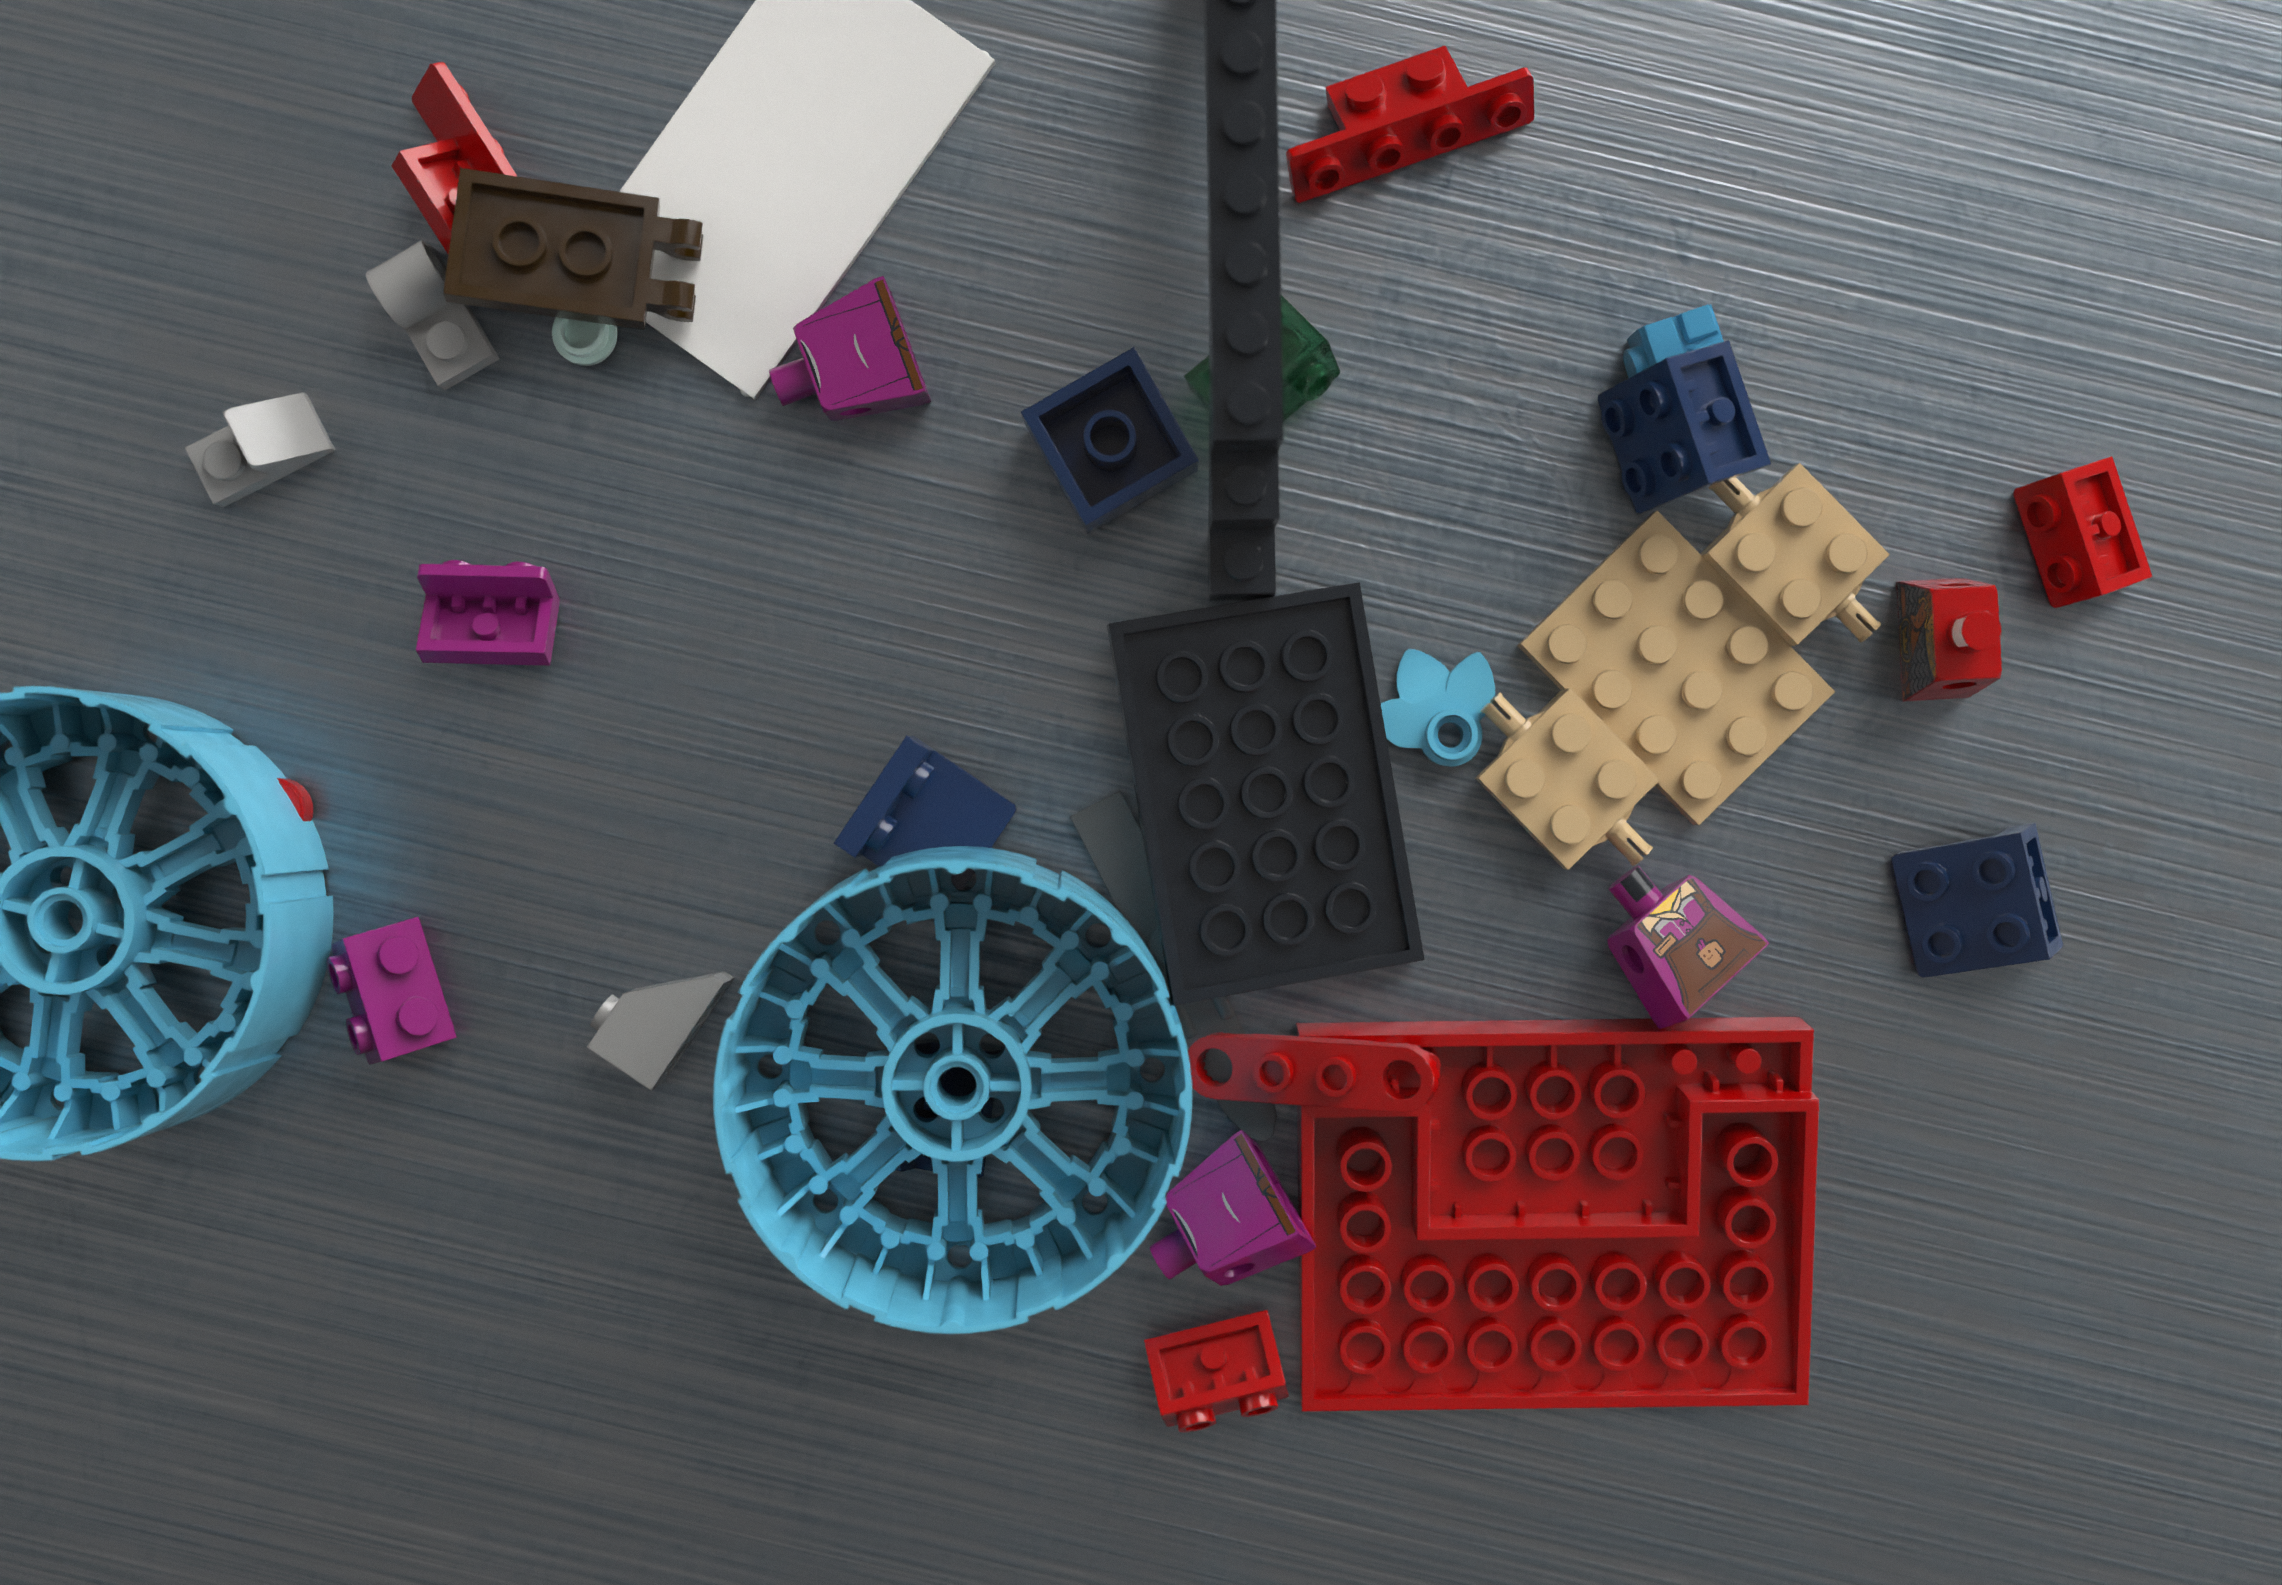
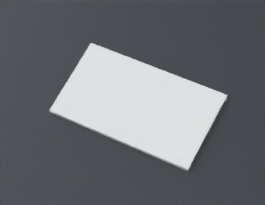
[619,0,995,401]

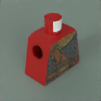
[1896,578,2002,702]

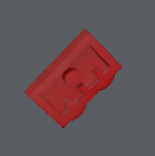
[2013,456,2153,608]
[1144,1309,1289,1432]

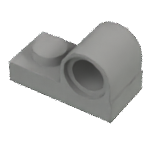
[366,240,500,390]

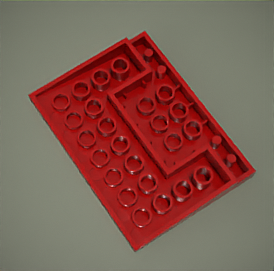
[1296,1017,1819,1412]

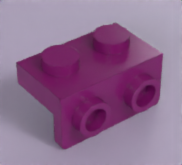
[416,560,560,666]
[327,916,457,1065]

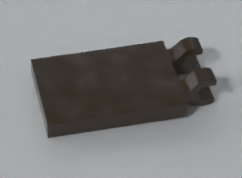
[443,168,703,330]

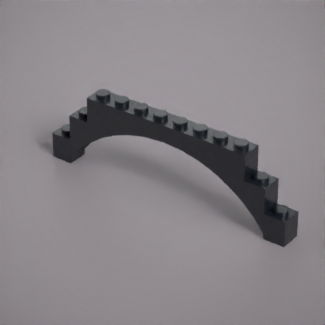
[1203,0,1283,601]

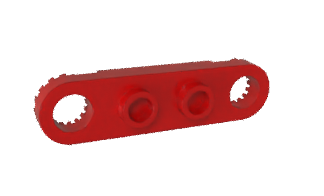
[1188,1032,1440,1113]

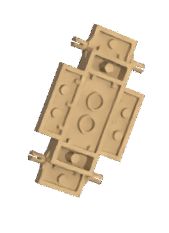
[1475,463,1890,870]

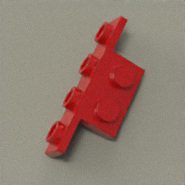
[1286,46,1535,203]
[391,62,517,254]

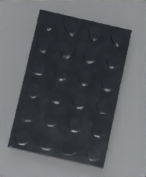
[1107,582,1425,1005]

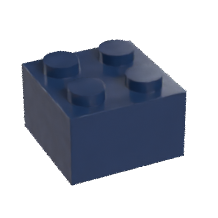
[1021,347,1199,534]

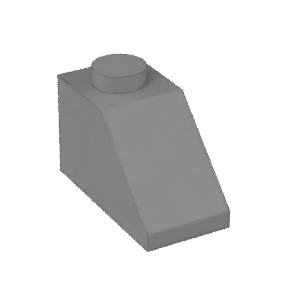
[587,971,734,1090]

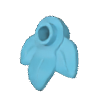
[1381,649,1495,767]

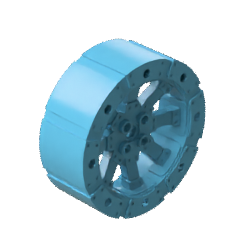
[0,686,334,1161]
[713,846,1192,1334]

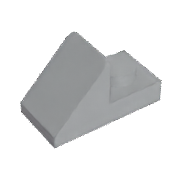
[185,392,336,507]

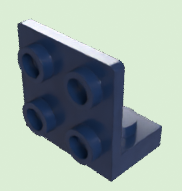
[1598,340,1771,514]
[833,735,1017,890]
[1892,823,2063,978]

